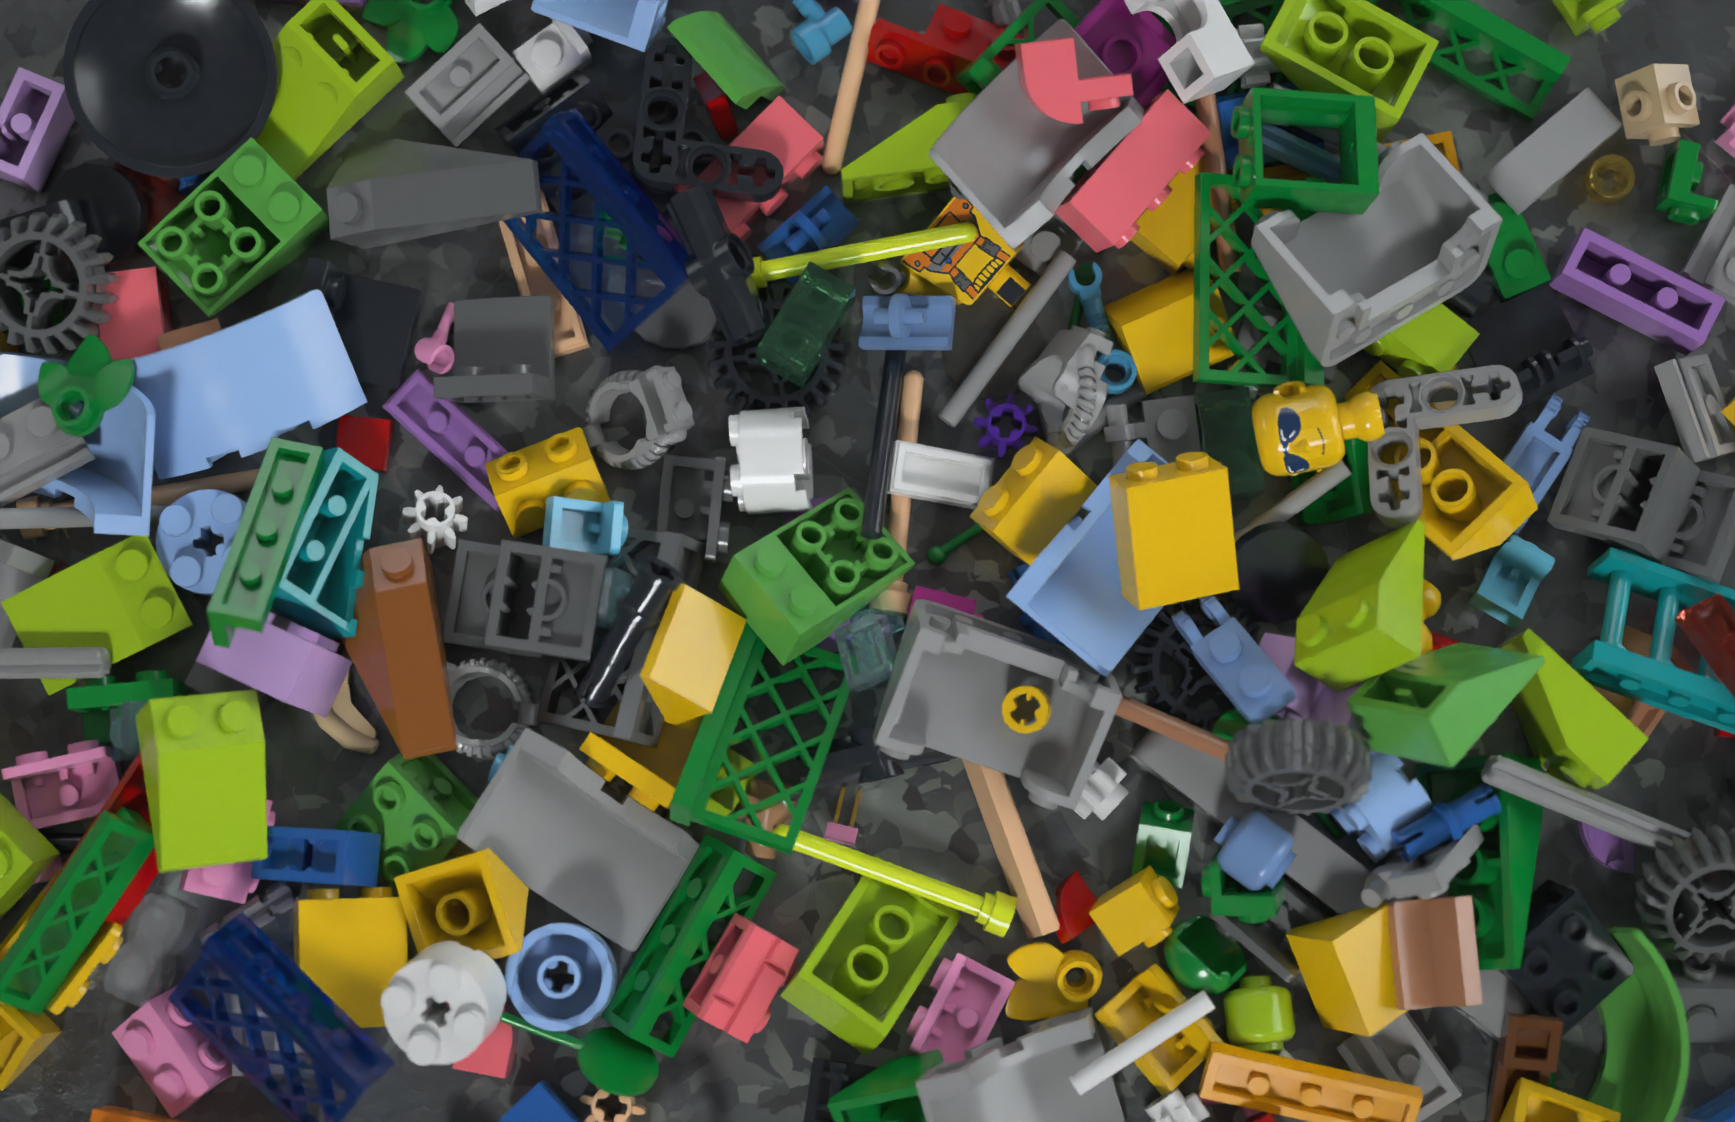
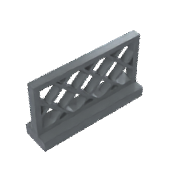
[537,527,706,748]

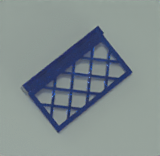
[503,108,691,352]
[168,911,396,1122]

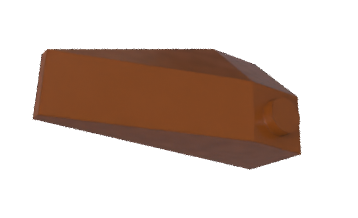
[340,538,457,760]

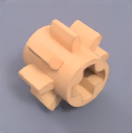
[580,1086,647,1122]

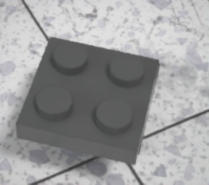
[1547,426,1735,584]
[443,539,609,662]

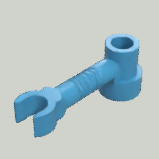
[790,0,852,65]
[1067,262,1137,394]

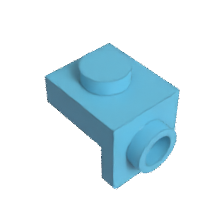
[542,496,628,556]
[1468,534,1555,629]

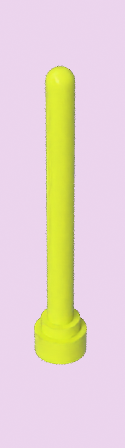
[750,222,977,291]
[772,824,1017,937]

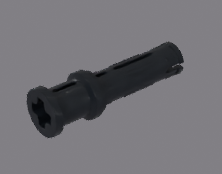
[575,556,683,708]

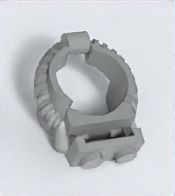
[1018,325,1113,454]
[582,365,695,470]
[446,658,539,758]

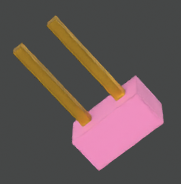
[824,786,862,846]

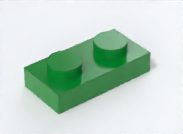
[1485,192,1552,303]

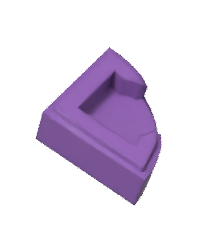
[1578,821,1634,874]

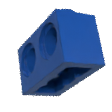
[251,826,381,887]

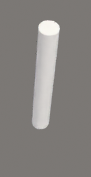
[1069,990,1215,1096]

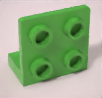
[335,753,479,892]

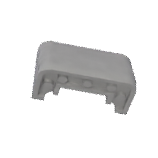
[1251,133,1503,367]
[873,599,1123,810]

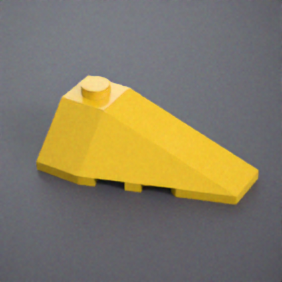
[1344,360,1538,561]

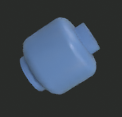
[1214,811,1297,891]

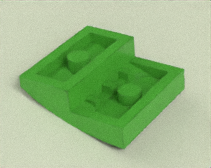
[667,11,786,110]

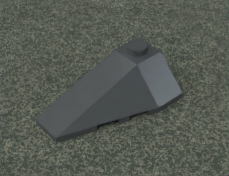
[327,138,542,249]

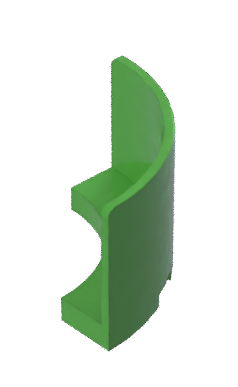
[1585,927,1689,1122]

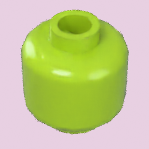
[1223,975,1295,1053]

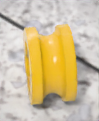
[1002,685,1052,734]

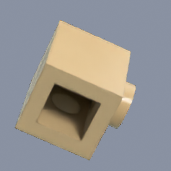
[1615,63,1700,146]

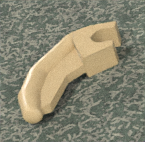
[313,650,379,755]

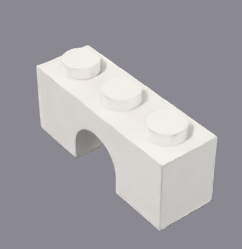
[1124,0,1255,104]

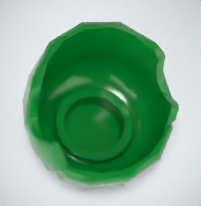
[1163,914,1248,995]

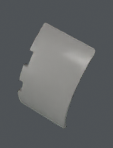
[928,19,1145,250]
[457,727,699,952]
[915,1006,1126,1122]

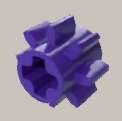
[973,393,1038,460]

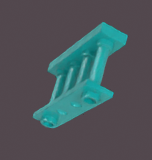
[1571,547,1735,734]

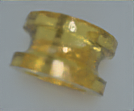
[1583,154,1635,205]

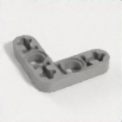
[1367,365,1523,528]

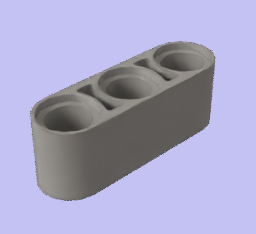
[1483,87,1623,215]

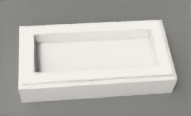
[887,440,995,510]

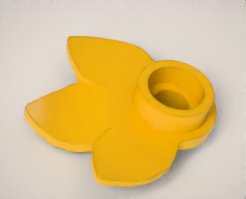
[1005,942,1102,1021]

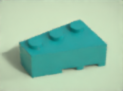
[272,447,379,640]

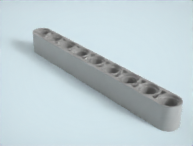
[1130,729,1531,1041]

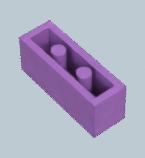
[1549,228,1726,356]

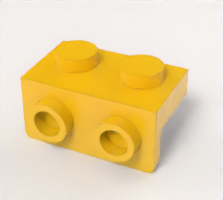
[485,427,611,539]
[1093,964,1224,1096]

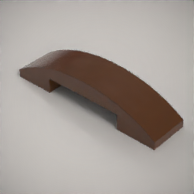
[1485,1013,1563,1122]

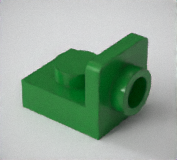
[1653,139,1719,225]
[1131,800,1195,889]

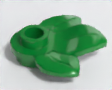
[362,0,459,64]
[38,334,135,437]

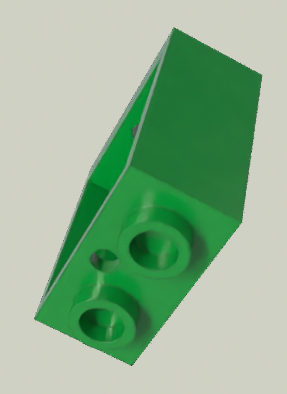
[1231,87,1380,215]

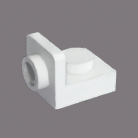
[512,18,593,94]

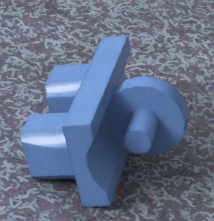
[858,293,956,350]

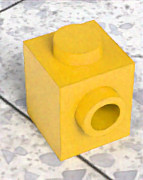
[1089,865,1180,956]

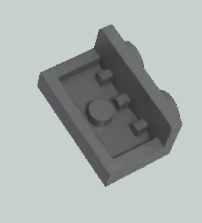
[653,454,733,565]
[1209,876,1331,983]
[1666,957,1735,1044]

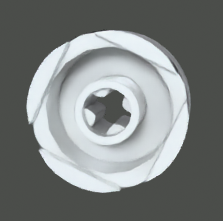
[729,406,814,515]
[381,941,507,1066]

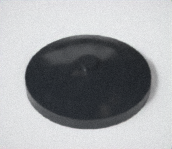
[63,0,277,178]

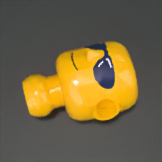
[1252,381,1385,476]

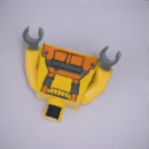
[867,176,1031,308]

